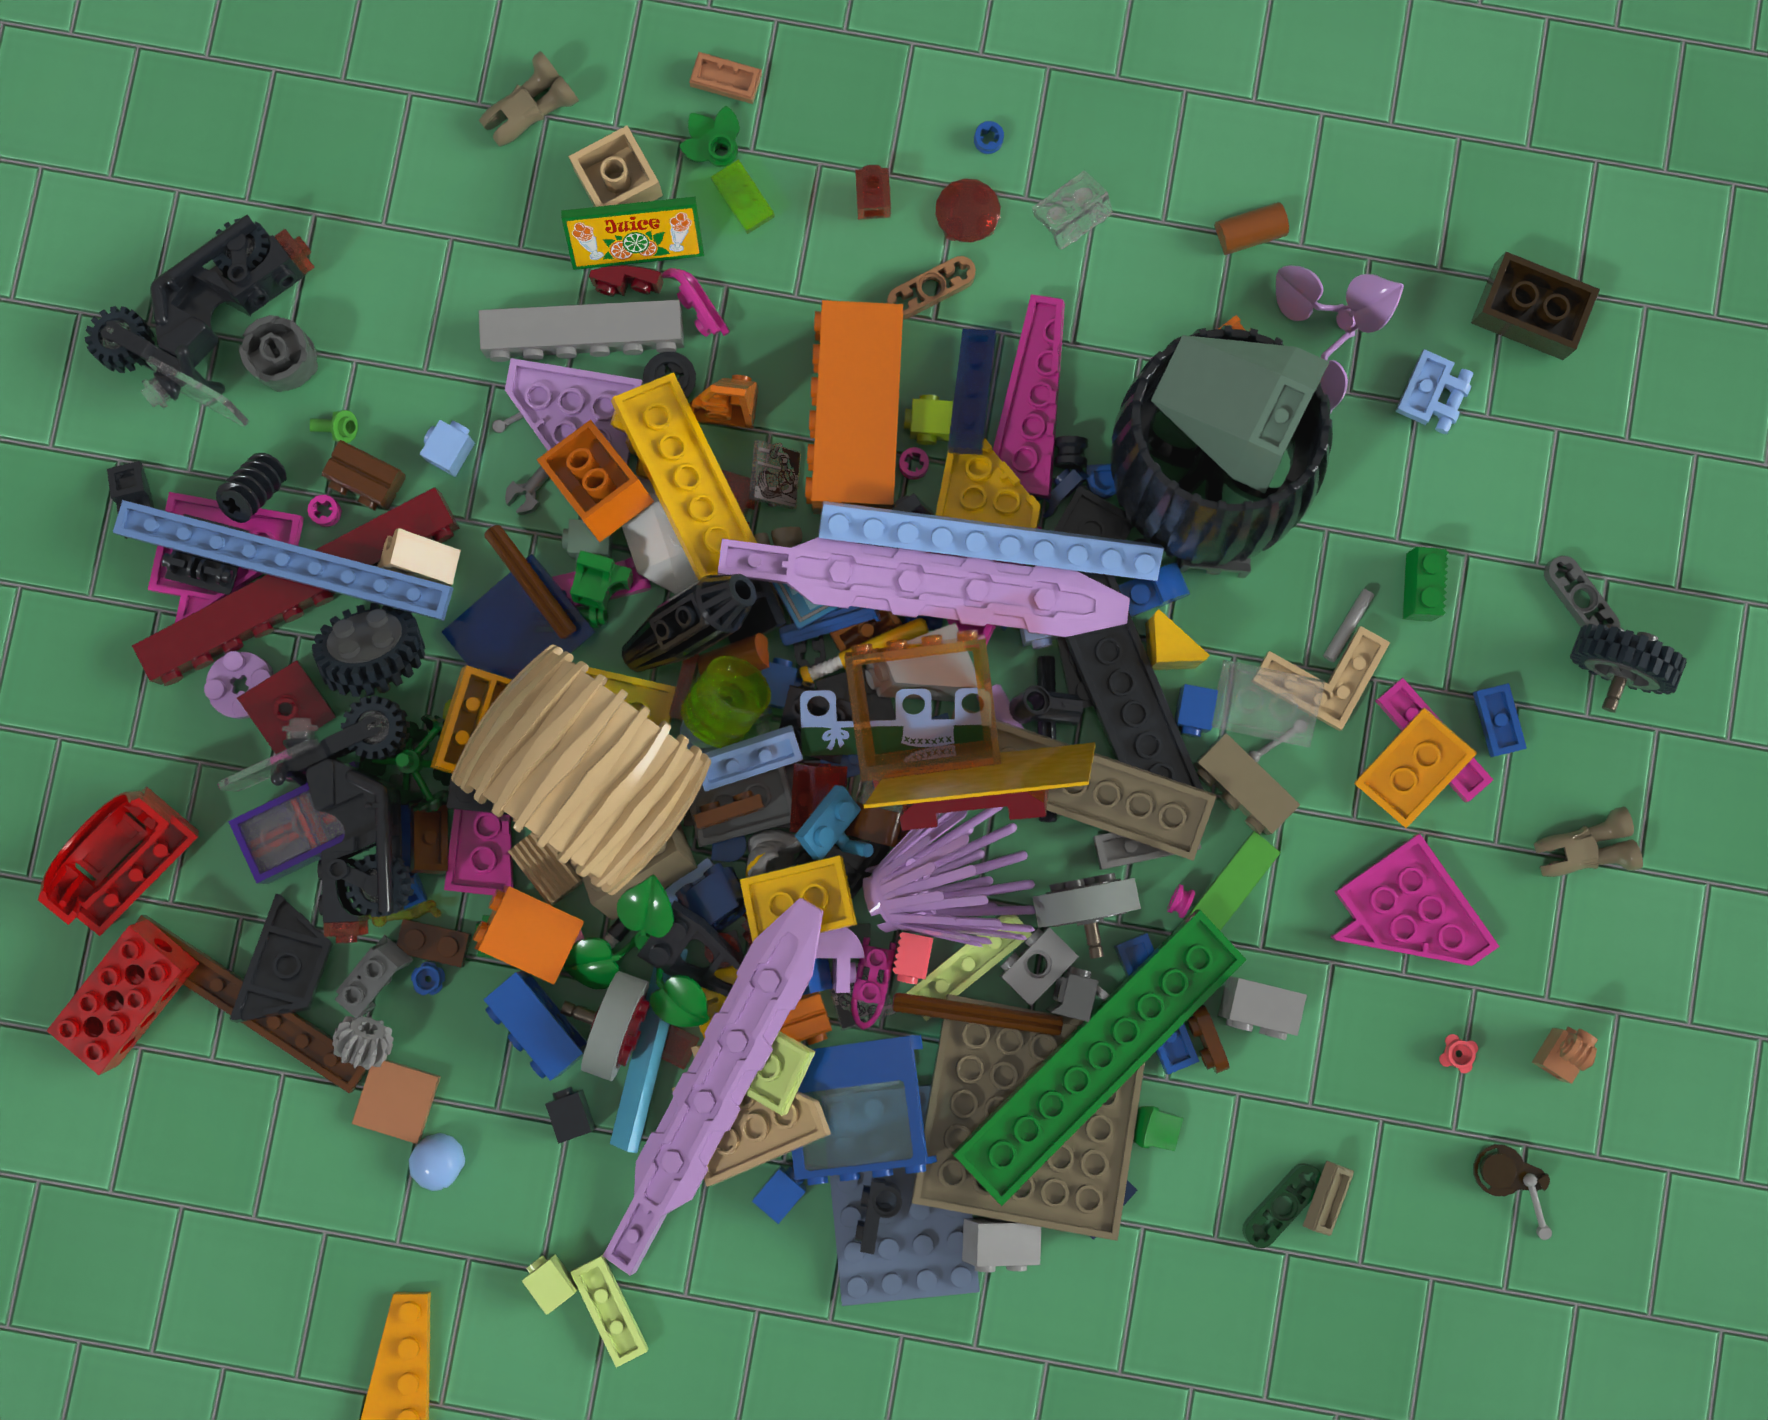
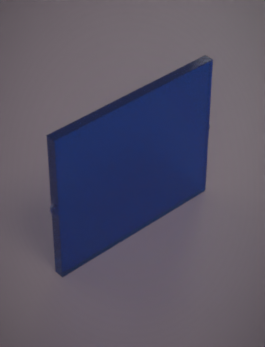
[442,554,596,678]

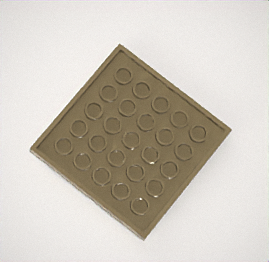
[911,994,1145,1241]

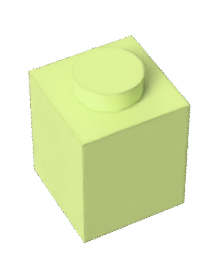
[522,1254,578,1315]

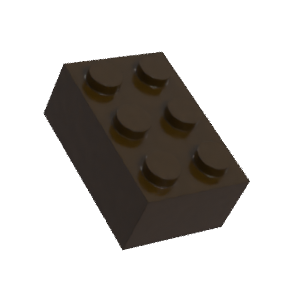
[1471,252,1600,360]

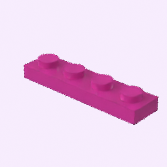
[1375,678,1493,803]

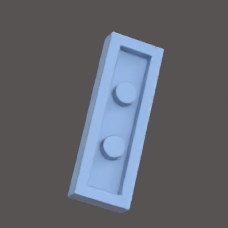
[702,725,803,792]

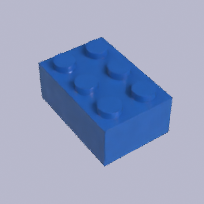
[483,971,587,1081]

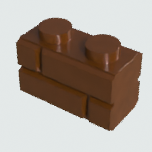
[322,440,406,511]

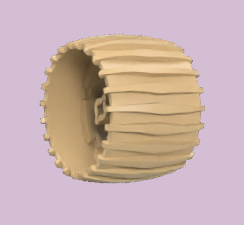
[451,644,711,895]

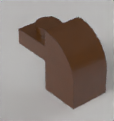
[844,802,910,847]

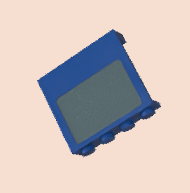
[791,1035,937,1185]

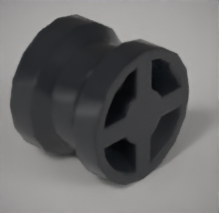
[1054,436,1088,469]

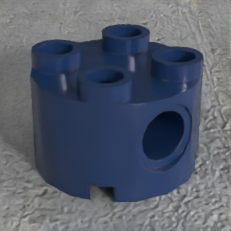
[675,863,746,933]

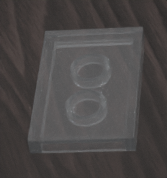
[1212,660,1325,748]

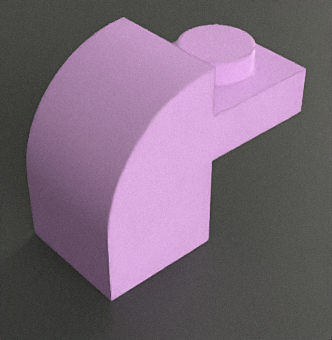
[816,927,864,993]

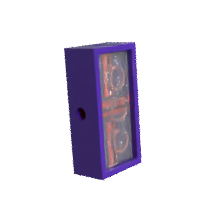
[228,761,359,884]

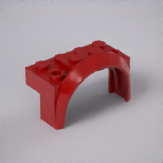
[38,786,199,936]

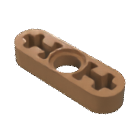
[887,256,976,320]

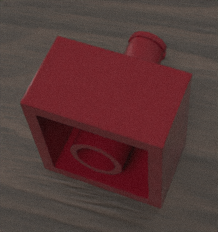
[237,659,336,755]

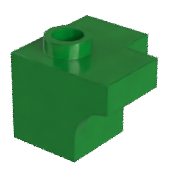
[570,550,634,611]

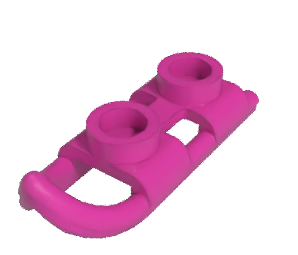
[662,268,730,337]
[851,937,896,1030]

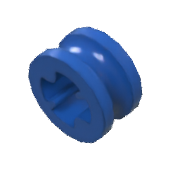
[974,121,1004,154]

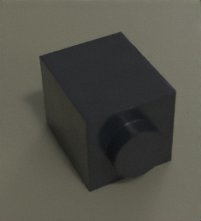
[545,1087,596,1144]

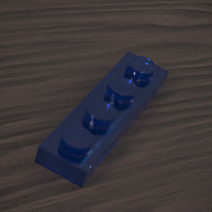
[948,329,996,455]

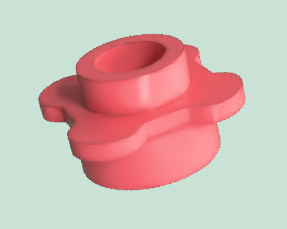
[1439,1034,1478,1073]

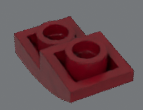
[589,266,664,297]

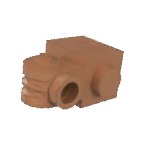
[1532,1027,1598,1084]

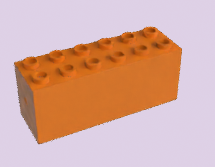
[805,300,903,514]

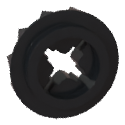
[643,352,696,399]

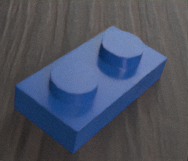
[1473,683,1527,758]

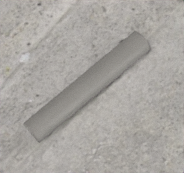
[1323,589,1374,662]

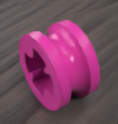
[899,447,929,480]
[307,495,342,527]
[1167,884,1195,919]

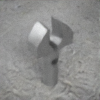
[505,466,549,515]

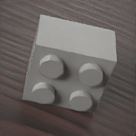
[1218,976,1307,1040]

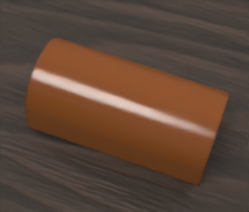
[1214,202,1289,255]
[829,610,903,652]
[698,633,769,688]

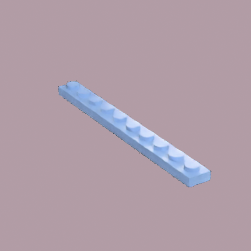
[818,501,1164,581]

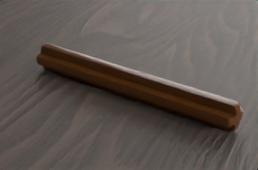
[892,993,1063,1035]

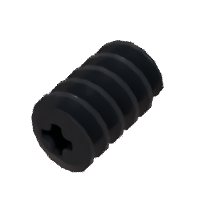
[216,453,287,523]

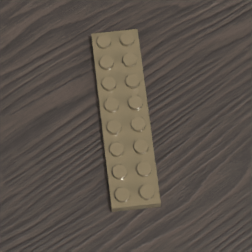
[937,708,1217,861]

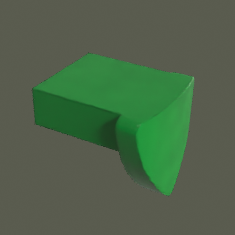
[1133,1106,1183,1151]

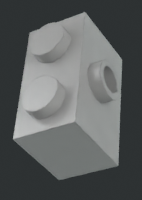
[962,1218,1041,1272]

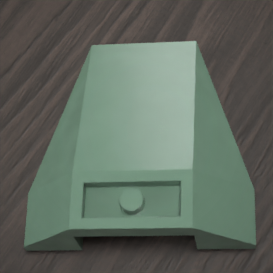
[1151,335,1329,493]

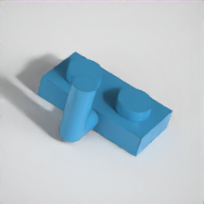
[795,785,873,860]

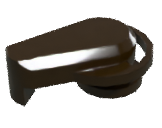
[1473,1144,1550,1197]

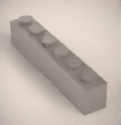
[479,300,684,362]

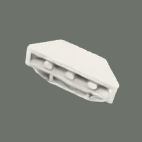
[622,475,698,595]

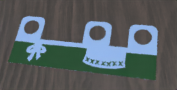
[800,687,991,756]

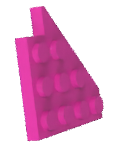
[148,492,304,623]
[1331,834,1500,966]

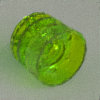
[681,656,771,748]

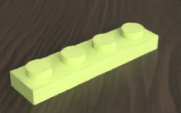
[905,915,1032,1021]

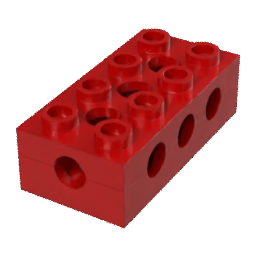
[47,919,199,1075]

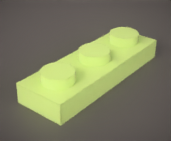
[570,1254,649,1368]

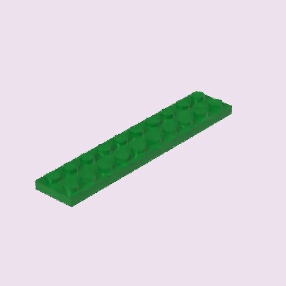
[951,909,1247,1206]

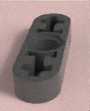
[1544,556,1620,627]

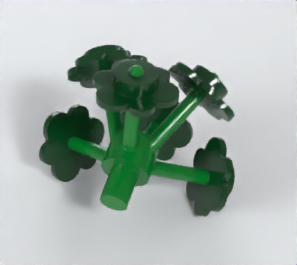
[359,714,451,813]

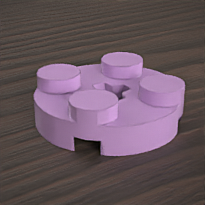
[204,651,274,719]

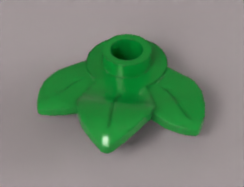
[679,106,740,167]

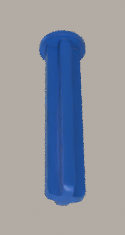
[779,606,881,646]

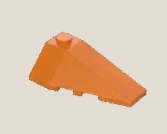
[689,375,758,429]

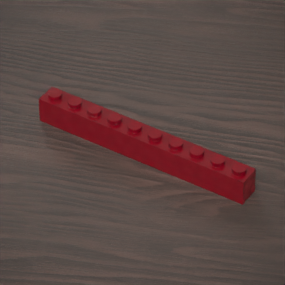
[132,487,460,686]

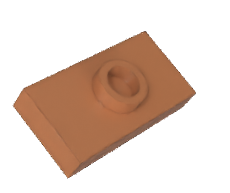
[689,52,762,104]

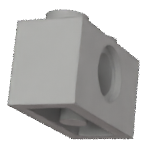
[1000,927,1079,1006]

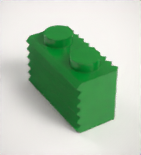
[1403,547,1449,622]

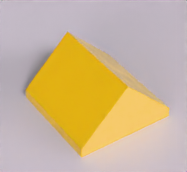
[1145,609,1210,670]

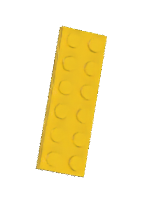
[611,372,757,580]

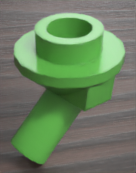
[310,410,358,443]

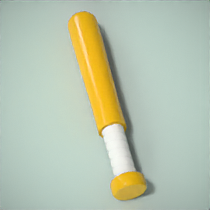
[799,618,929,684]

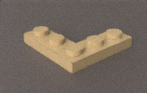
[1251,626,1390,731]

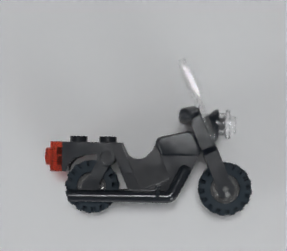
[85,215,315,427]
[217,696,415,943]

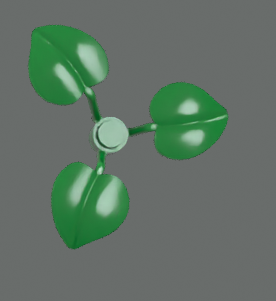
[563,874,711,1027]

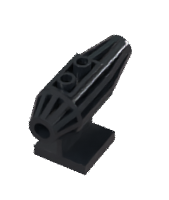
[622,574,786,672]

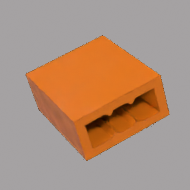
[473,885,584,985]

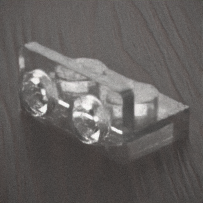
[1032,170,1113,250]

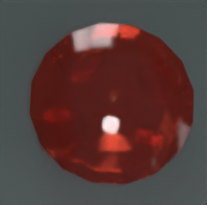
[935,179,1001,243]

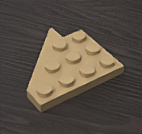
[672,1046,831,1187]

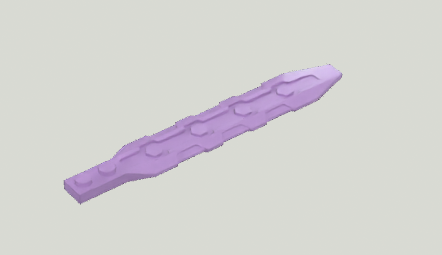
[717,537,1130,637]
[603,898,824,1276]

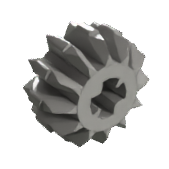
[332,1016,394,1070]

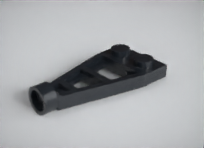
[637,900,744,996]

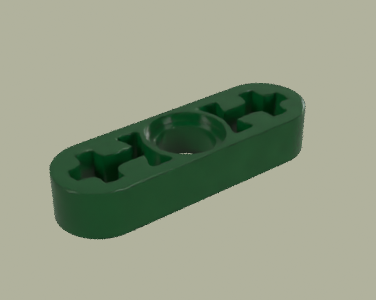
[1242,1163,1321,1248]

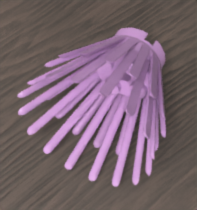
[863,807,1035,947]

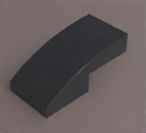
[107,461,154,539]

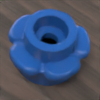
[411,962,445,995]

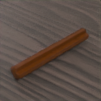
[484,524,576,639]

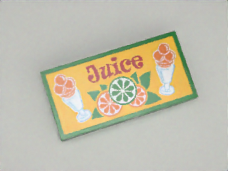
[561,196,704,270]

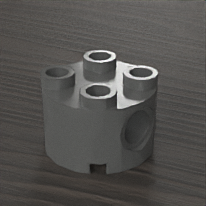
[239,315,318,392]

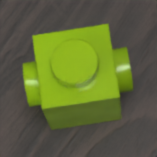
[904,395,953,445]

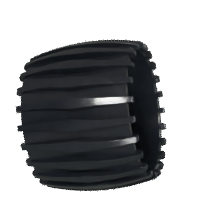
[1111,325,1333,566]

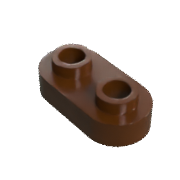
[1187,1004,1230,1074]

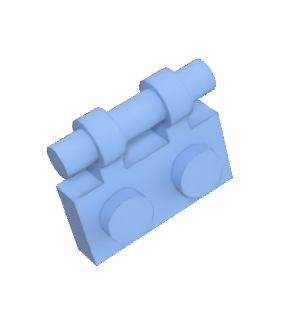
[1395,349,1473,434]

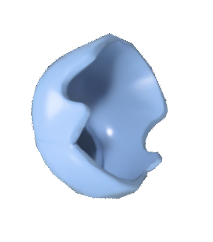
[408,1133,465,1191]

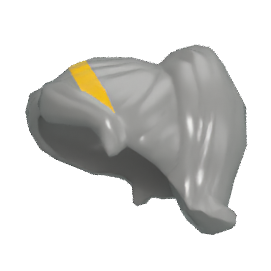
[745,829,804,878]

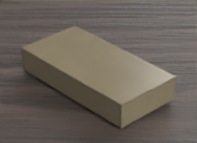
[1303,1161,1354,1236]

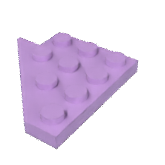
[505,358,643,465]

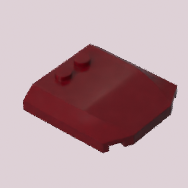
[900,789,1049,831]

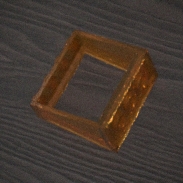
[844,630,1001,782]

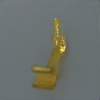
[369,899,441,927]

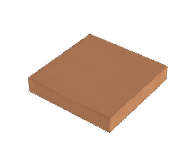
[352,1060,441,1144]

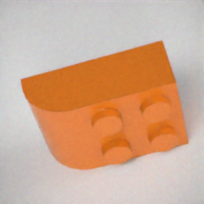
[536,419,654,543]

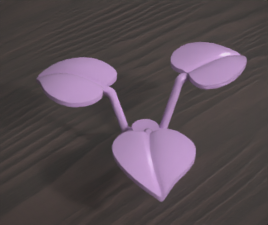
[1276,265,1404,414]

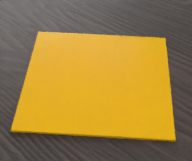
[864,742,1096,809]

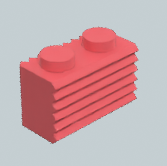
[892,932,934,985]

